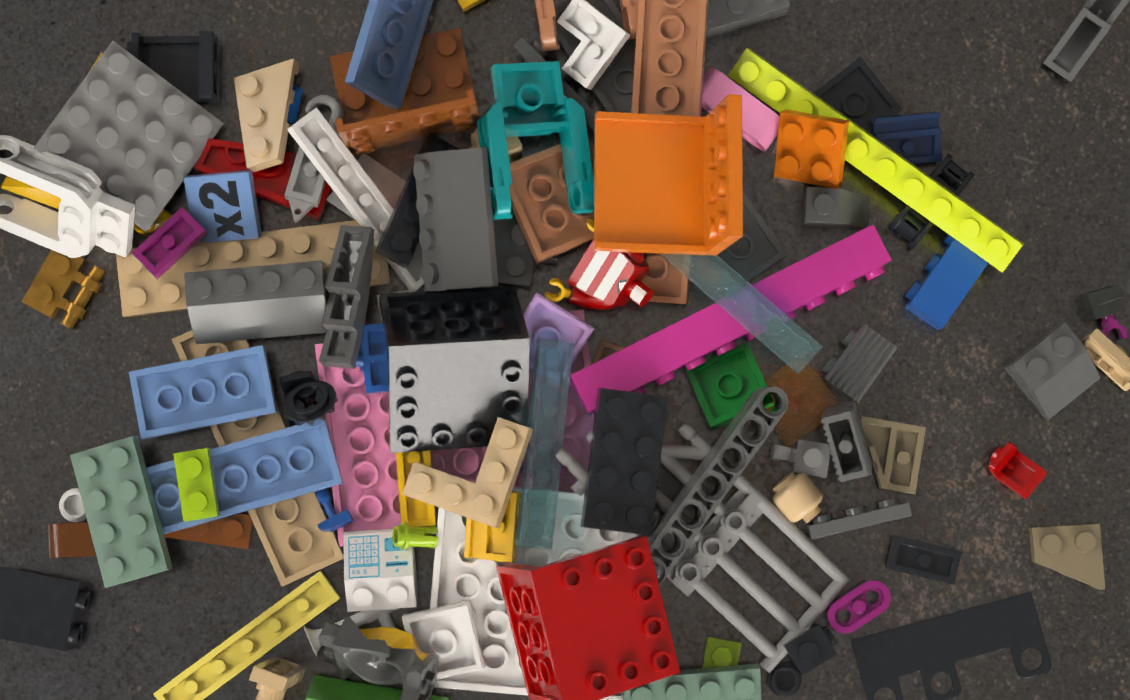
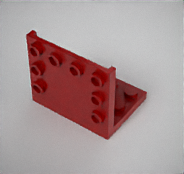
[496,535,681,700]

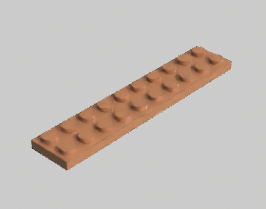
[630,0,709,304]

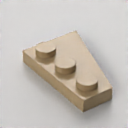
[234,58,300,172]

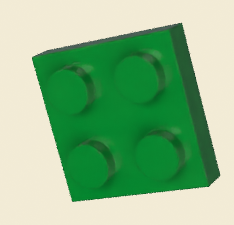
[685,342,774,431]

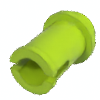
[392,522,439,550]

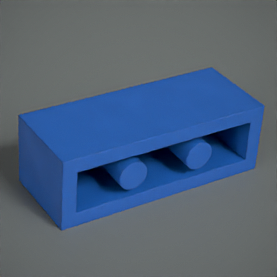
[905,234,988,330]

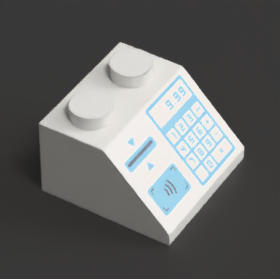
[343,528,418,612]

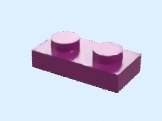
[132,207,207,280]

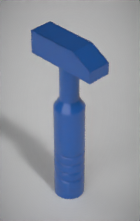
[315,488,354,532]

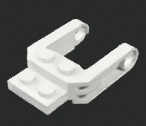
[0,135,135,258]

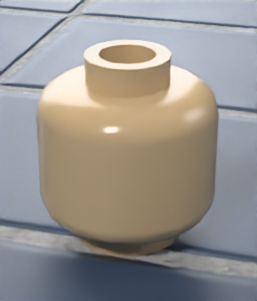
[772,472,823,523]

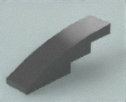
[319,225,374,369]

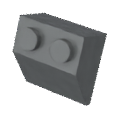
[1004,323,1100,421]

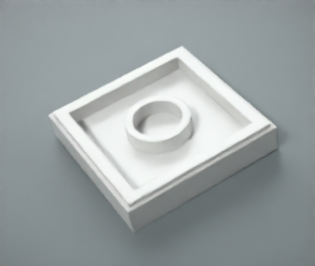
[402,600,486,679]

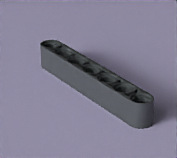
[647,387,789,585]

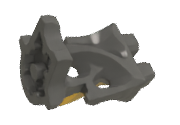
[318,617,439,700]

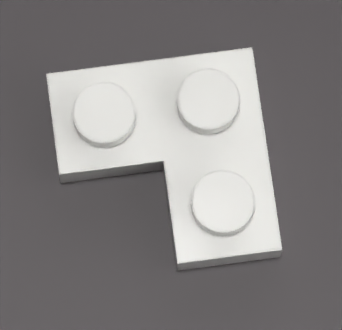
[557,0,630,90]

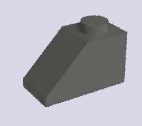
[801,187,870,230]

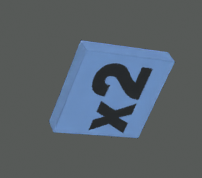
[184,170,262,243]

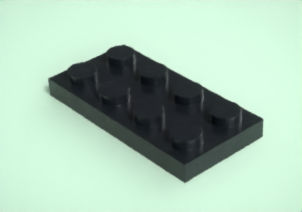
[580,388,668,536]

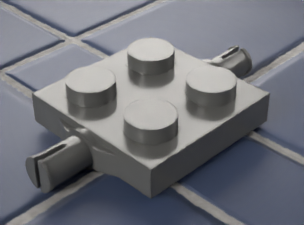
[493,217,559,289]

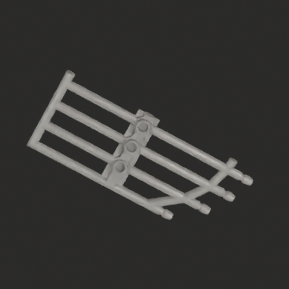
[555,422,852,673]

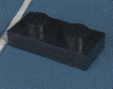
[885,535,962,585]

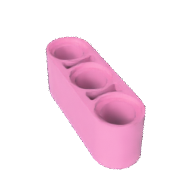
[702,66,780,152]

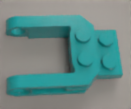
[477,61,594,220]

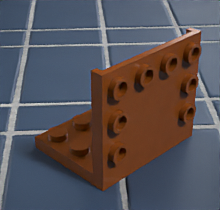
[329,27,480,155]

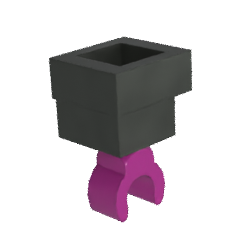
[1080,284,1127,340]

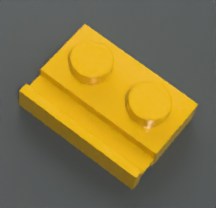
[464,491,521,563]

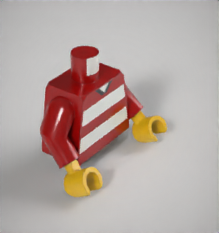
[545,218,653,310]

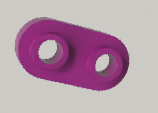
[826,580,891,634]

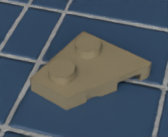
[860,416,926,494]
[1029,524,1105,590]

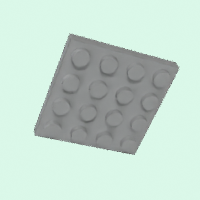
[34,41,224,232]

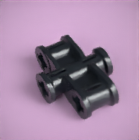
[887,153,975,249]

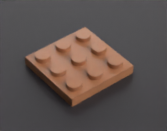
[509,133,594,264]

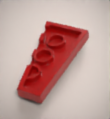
[194,138,333,220]

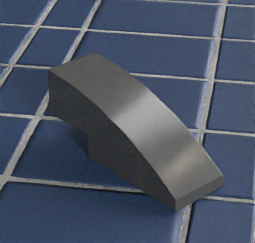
[1043,0,1130,82]

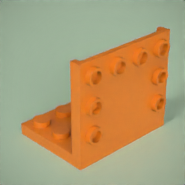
[594,94,743,256]

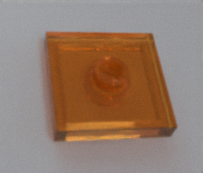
[765,353,839,447]

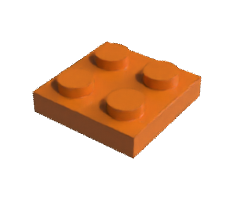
[774,109,849,189]

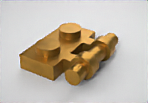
[22,250,105,329]

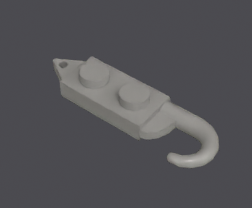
[284,95,344,223]

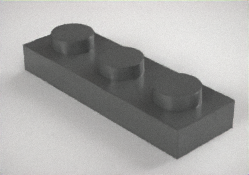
[805,497,912,539]

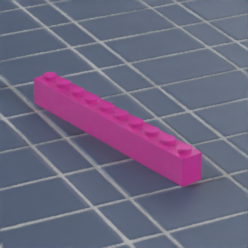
[568,225,892,415]

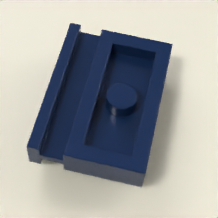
[871,111,942,164]

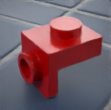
[988,441,1047,500]

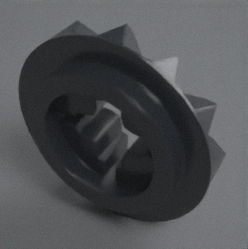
[283,380,338,426]

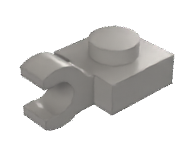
[769,439,831,479]

